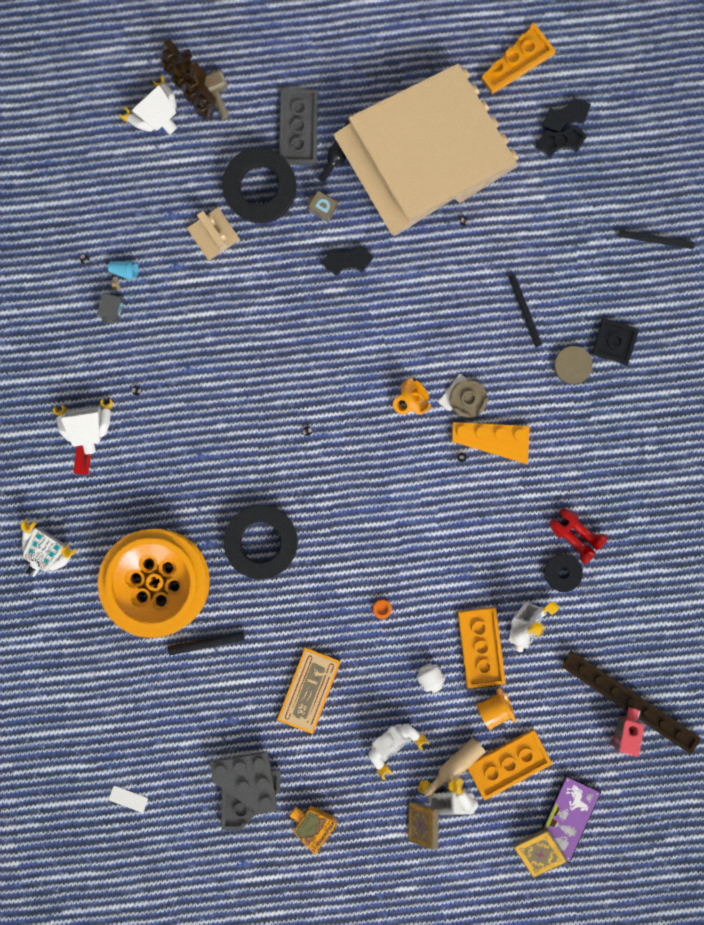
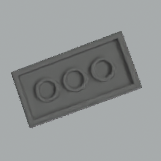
[279,89,318,166]

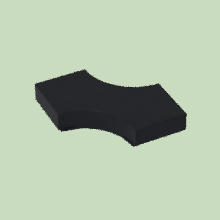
[542,98,591,133]
[535,125,588,158]
[321,245,374,276]

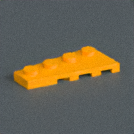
[481,23,556,94]
[452,422,530,465]

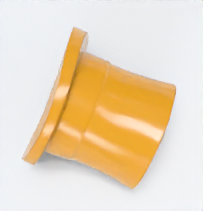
[477,688,516,730]

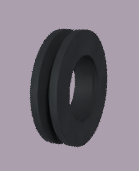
[222,148,297,224]
[224,506,298,579]

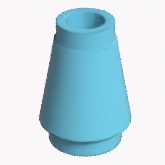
[108,261,138,280]

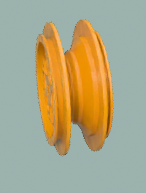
[98,529,210,638]

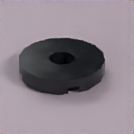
[544,554,583,592]

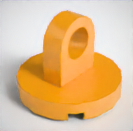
[393,378,431,415]

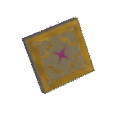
[408,801,439,850]
[513,827,568,878]

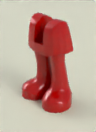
[549,508,609,565]

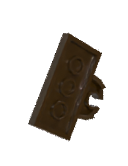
[161,39,216,121]

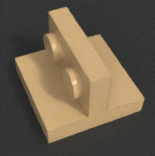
[187,208,240,261]

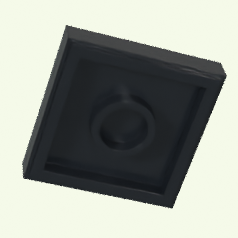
[591,318,639,366]

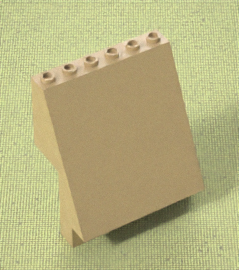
[333,64,519,236]

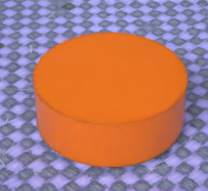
[373,599,392,619]

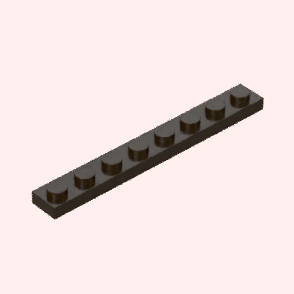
[560,650,701,754]

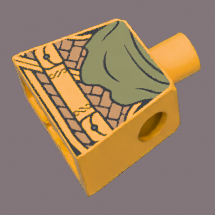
[289,805,338,855]

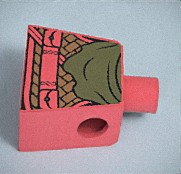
[611,707,644,757]

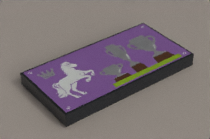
[540,774,602,864]

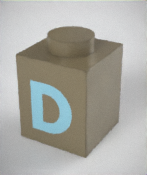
[307,191,338,223]

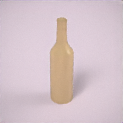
[423,737,486,798]

